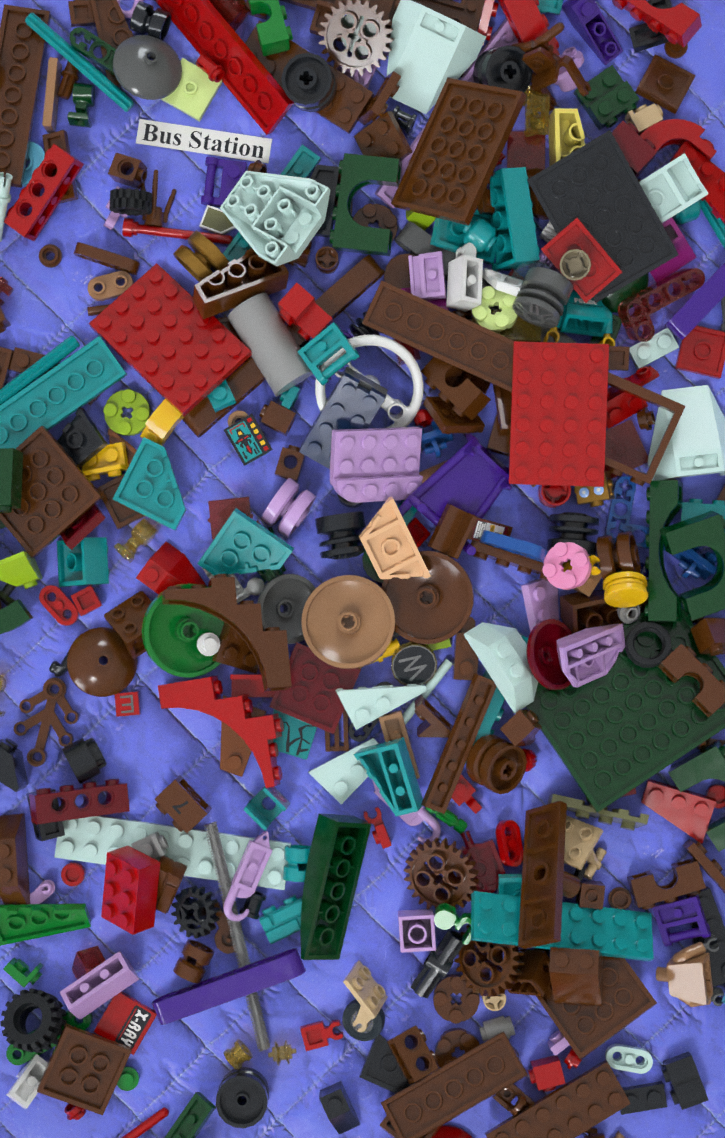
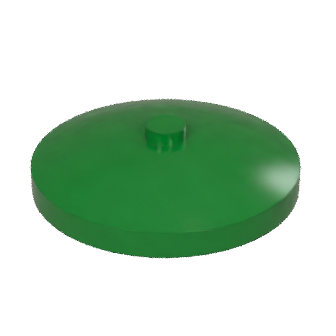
[142,583,224,678]

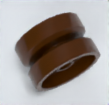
[596,531,641,581]
[466,734,527,794]

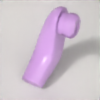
[30,880,55,904]

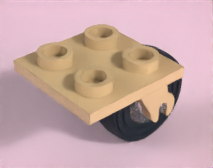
[342,961,388,1041]

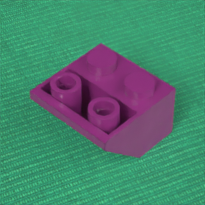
[650,217,697,283]

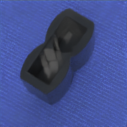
[661,1052,708,1110]

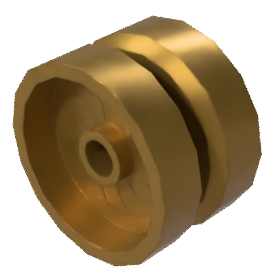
[173,230,229,282]

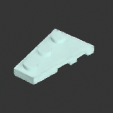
[308,738,379,805]

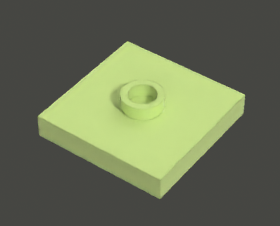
[161,58,222,122]

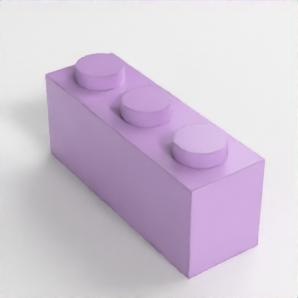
[60,951,139,1020]

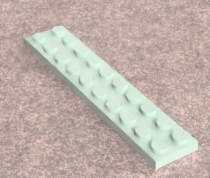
[54,816,291,890]

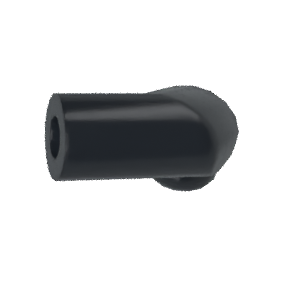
[49,651,69,677]

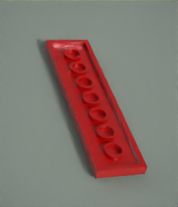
[155,0,294,135]

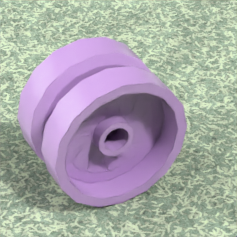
[261,478,317,538]

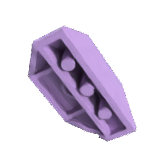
[556,624,625,687]

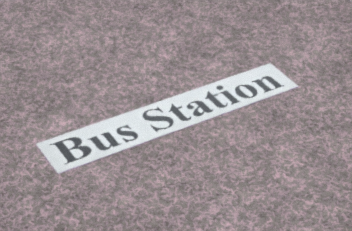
[136,119,272,163]

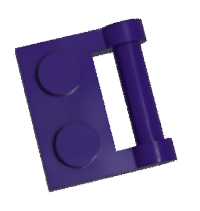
[201,157,247,207]
[652,895,711,947]

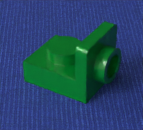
[3,958,44,987]

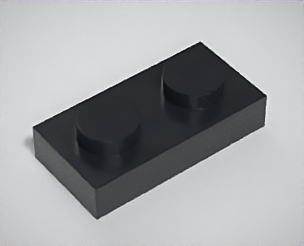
[620,1081,667,1115]

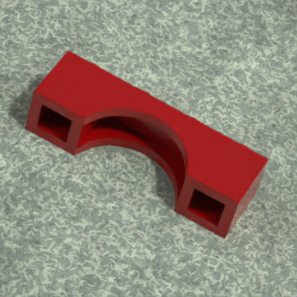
[612,0,702,47]

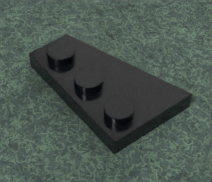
[310,165,340,238]
[359,1034,426,1093]

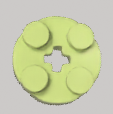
[472,286,518,333]

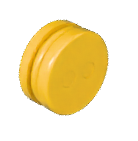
[603,571,648,608]

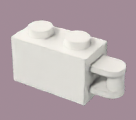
[446,243,483,312]

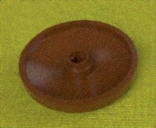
[381,551,474,644]

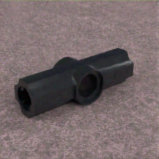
[411,929,464,998]

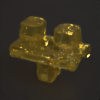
[524,92,550,137]

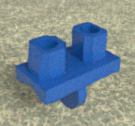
[415,420,453,458]
[672,546,717,580]

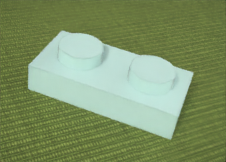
[629,328,679,370]

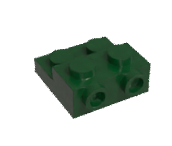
[574,65,640,130]

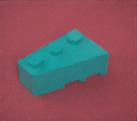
[353,737,423,816]

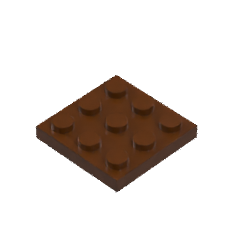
[37,1024,132,1115]

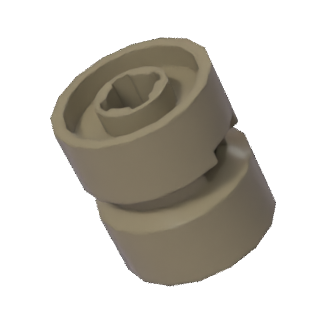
[560,249,591,281]

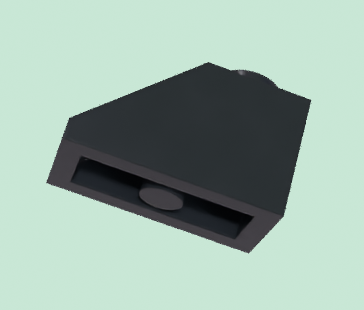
[319,1081,360,1135]

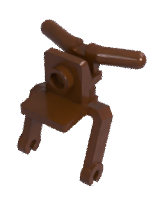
[511,22,591,111]

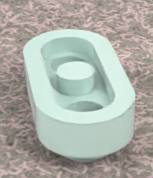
[605,1044,653,1074]

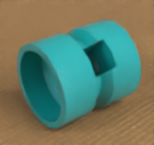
[283,845,311,882]

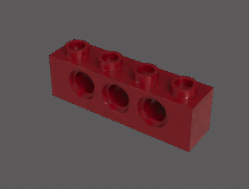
[29,779,130,824]

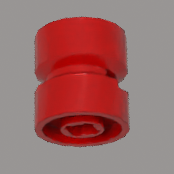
[538,485,571,508]

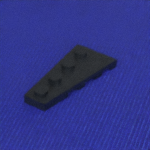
[57,407,108,468]
[686,887,725,988]

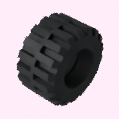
[0,989,67,1053]

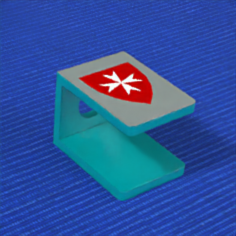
[243,786,290,831]

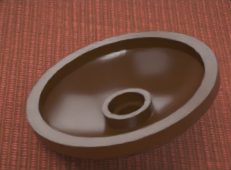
[67,627,137,697]

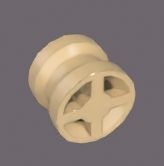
[482,994,506,1011]

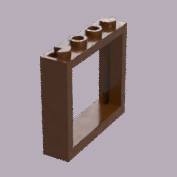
[605,372,685,486]

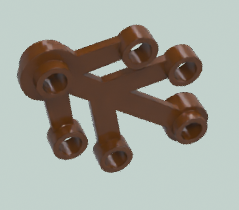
[14,678,80,767]

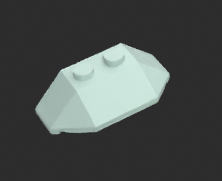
[463,622,538,714]

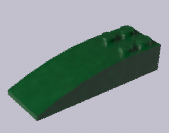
[300,814,371,960]

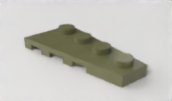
[548,794,649,831]

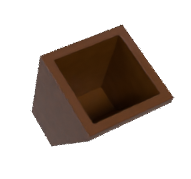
[549,947,604,1006]

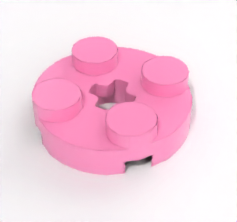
[542,542,592,590]

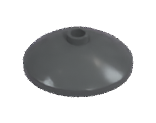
[113,35,182,100]
[257,574,316,644]

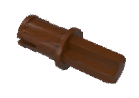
[57,61,79,100]

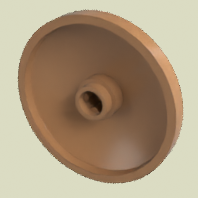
[302,575,396,669]

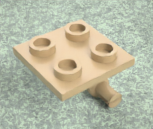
[564,815,607,880]

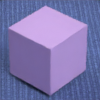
[398,909,436,953]

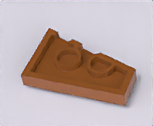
[220,695,266,777]

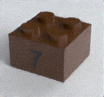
[155,775,212,833]

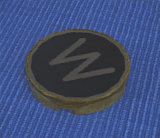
[390,641,437,686]

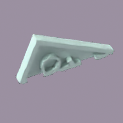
[335,684,427,730]

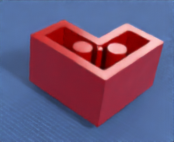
[278,283,333,342]

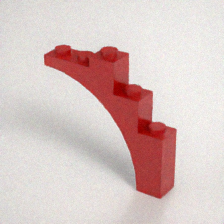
[158,676,284,788]

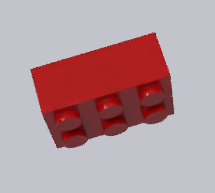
[101,846,160,935]

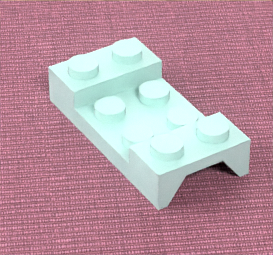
[639,153,709,223]

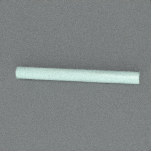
[402,659,453,725]

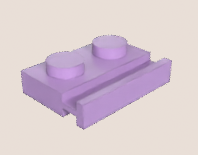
[408,251,447,301]

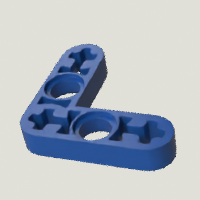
[605,476,665,551]
[479,530,548,563]

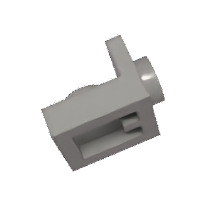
[131,831,168,859]

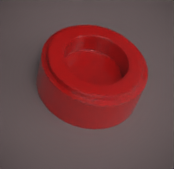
[705,784,725,808]
[61,862,86,886]

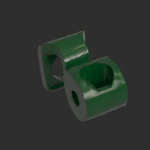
[67,82,95,128]

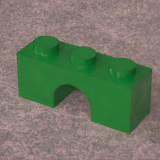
[248,0,293,56]

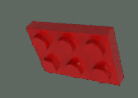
[541,218,622,303]

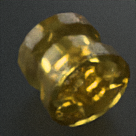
[223,1039,253,1070]

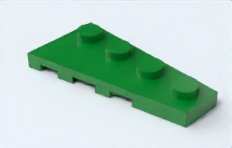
[0,903,91,946]

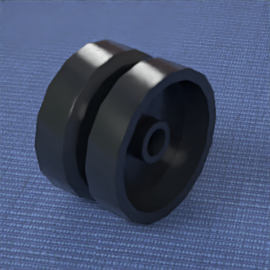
[473,45,533,92]
[281,53,337,112]
[216,1067,269,1128]

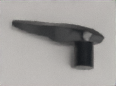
[0,583,15,606]

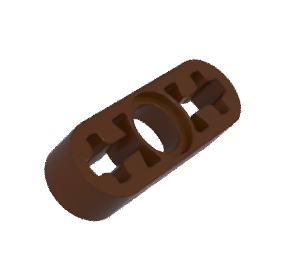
[73,242,140,275]

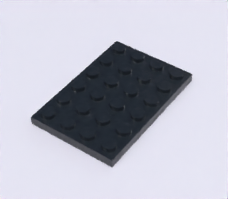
[527,130,679,303]

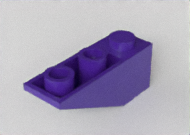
[562,0,623,65]

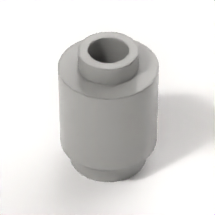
[479,1015,515,1042]

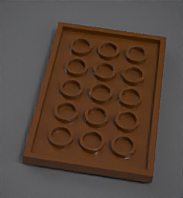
[391,78,527,226]

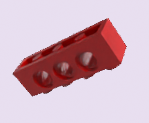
[4,144,84,241]

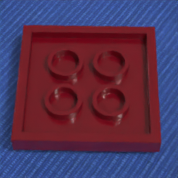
[269,642,361,734]

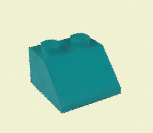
[57,537,109,587]

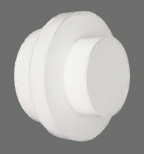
[197,632,220,656]

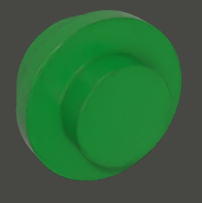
[117,1066,139,1091]

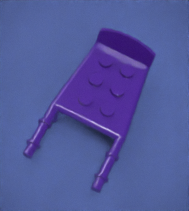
[398,433,512,558]

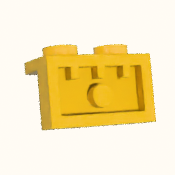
[81,442,129,481]

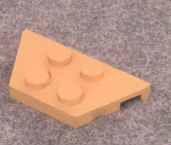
[359,496,431,579]

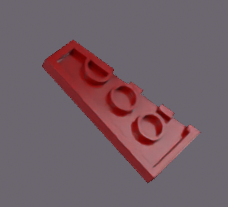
[670,141,725,224]

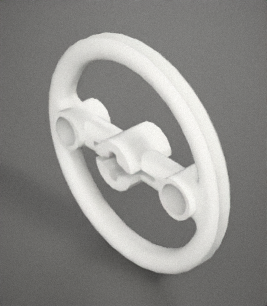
[315,335,424,428]

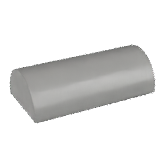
[228,293,313,397]

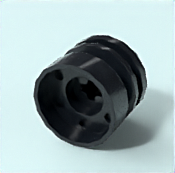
[315,511,366,560]
[547,512,599,557]

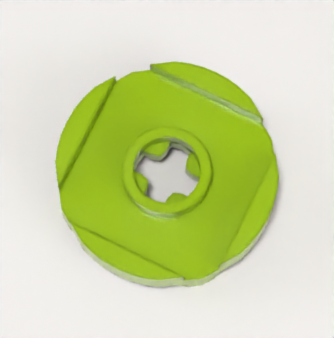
[103,389,151,436]

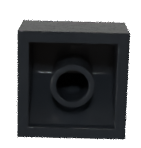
[0,738,28,792]

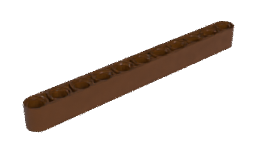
[183,254,385,438]

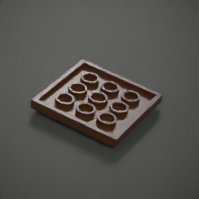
[0,426,103,558]
[536,956,657,1060]

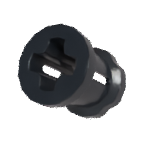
[392,106,417,135]
[239,891,267,919]

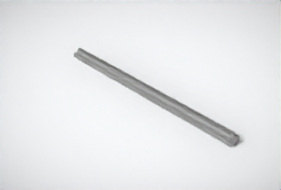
[204,822,270,1052]

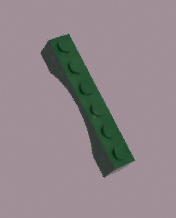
[645,480,683,622]

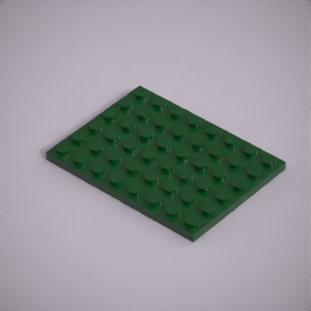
[525,607,725,813]

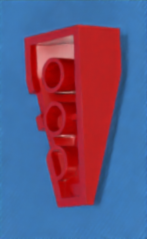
[136,541,207,594]

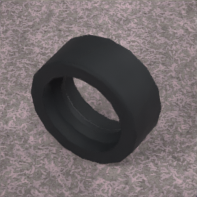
[625,622,671,668]

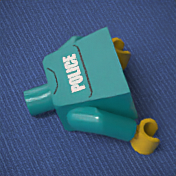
[543,289,615,346]

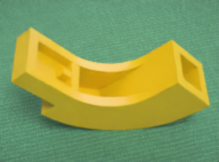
[140,399,196,446]

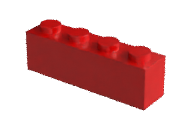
[498,0,560,56]

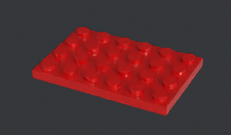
[89,263,252,417]
[508,341,609,487]

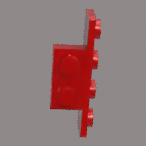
[606,365,660,429]

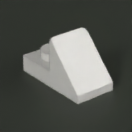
[6,1054,48,1109]

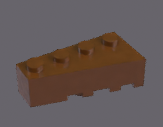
[193,248,289,319]

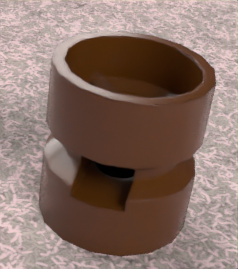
[173,939,215,984]

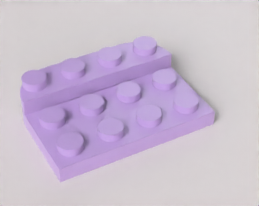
[330,427,423,503]

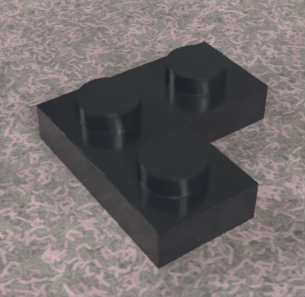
[629,0,672,53]

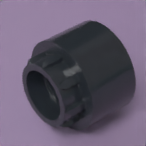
[62,738,107,784]

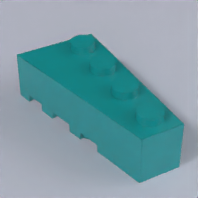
[490,167,540,272]

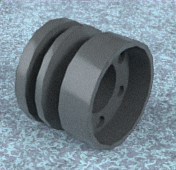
[512,267,573,328]

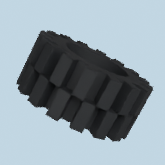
[109,188,152,216]

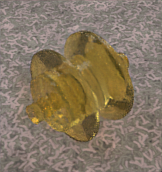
[268,1040,297,1066]

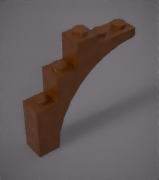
[162,574,292,692]

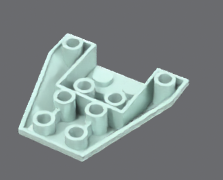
[386,0,486,114]
[220,171,330,266]
[647,385,725,481]

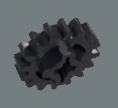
[171,886,220,939]

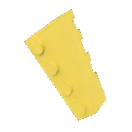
[548,108,586,166]

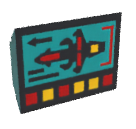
[224,414,273,466]

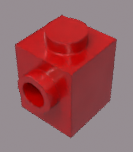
[528,1055,566,1092]

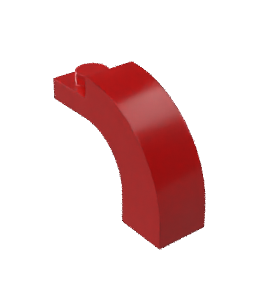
[640,119,717,160]

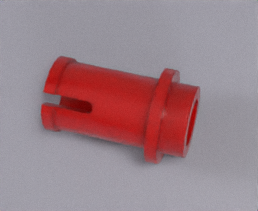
[196,54,225,82]

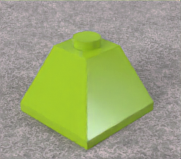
[0,551,43,590]

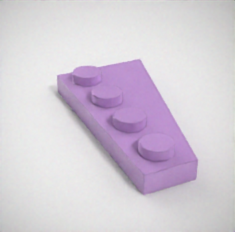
[521,578,559,633]

